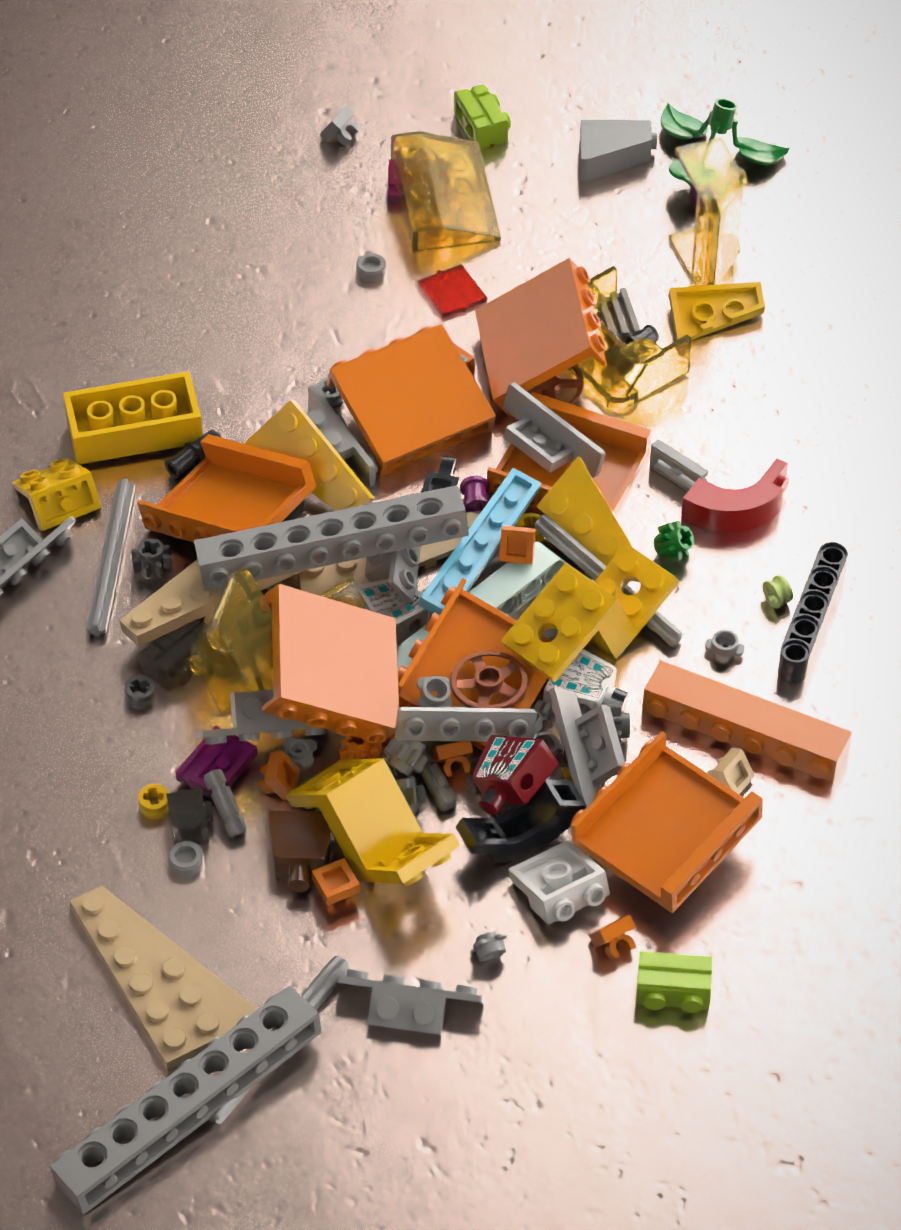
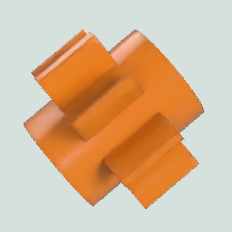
[338,735,383,759]

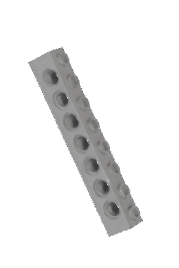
[194,485,469,591]
[50,985,322,1215]

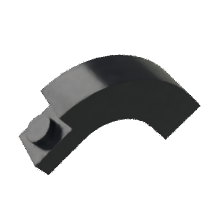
[455,779,587,864]

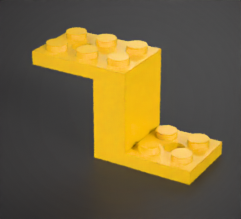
[500,543,680,683]
[285,758,460,886]

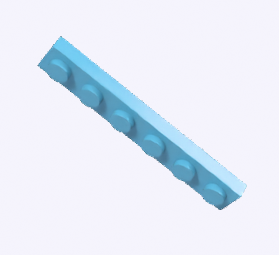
[418,468,541,615]

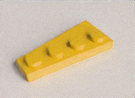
[245,400,374,511]

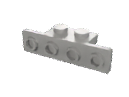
[503,382,605,478]
[306,384,378,488]
[365,495,421,604]
[0,516,76,597]
[549,686,626,810]
[194,689,326,744]
[394,706,537,742]
[336,969,486,1035]

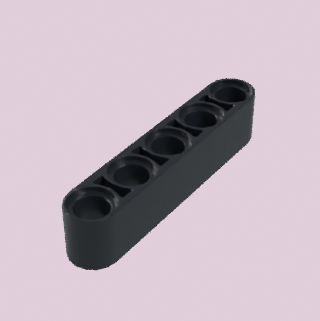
[778,542,848,684]

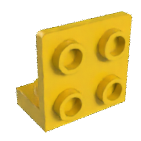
[12,458,102,531]

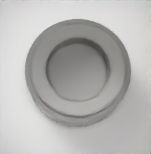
[356,253,387,282]
[168,841,204,877]

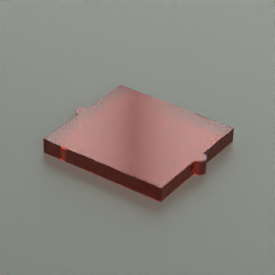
[417,264,487,318]

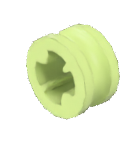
[762,575,794,608]

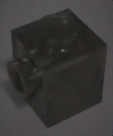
[166,788,214,845]

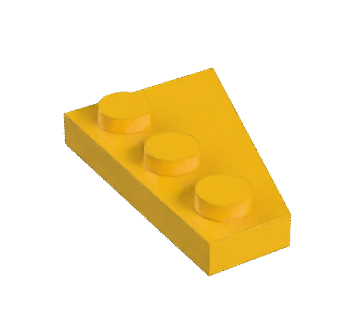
[668,281,765,345]
[536,456,633,566]

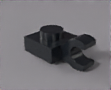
[421,456,460,493]

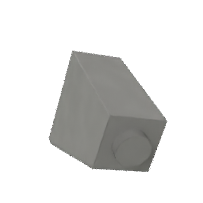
[579,119,657,182]

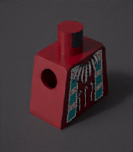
[472,735,559,815]

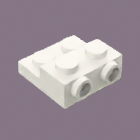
[508,840,610,925]

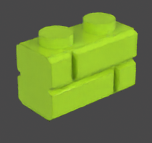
[453,84,511,150]
[636,951,713,1013]

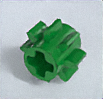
[653,520,694,563]

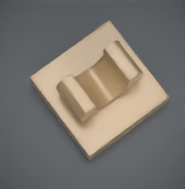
[707,748,755,794]

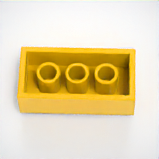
[63,371,203,464]

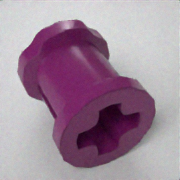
[460,475,489,512]

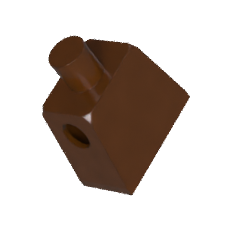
[268,810,336,892]

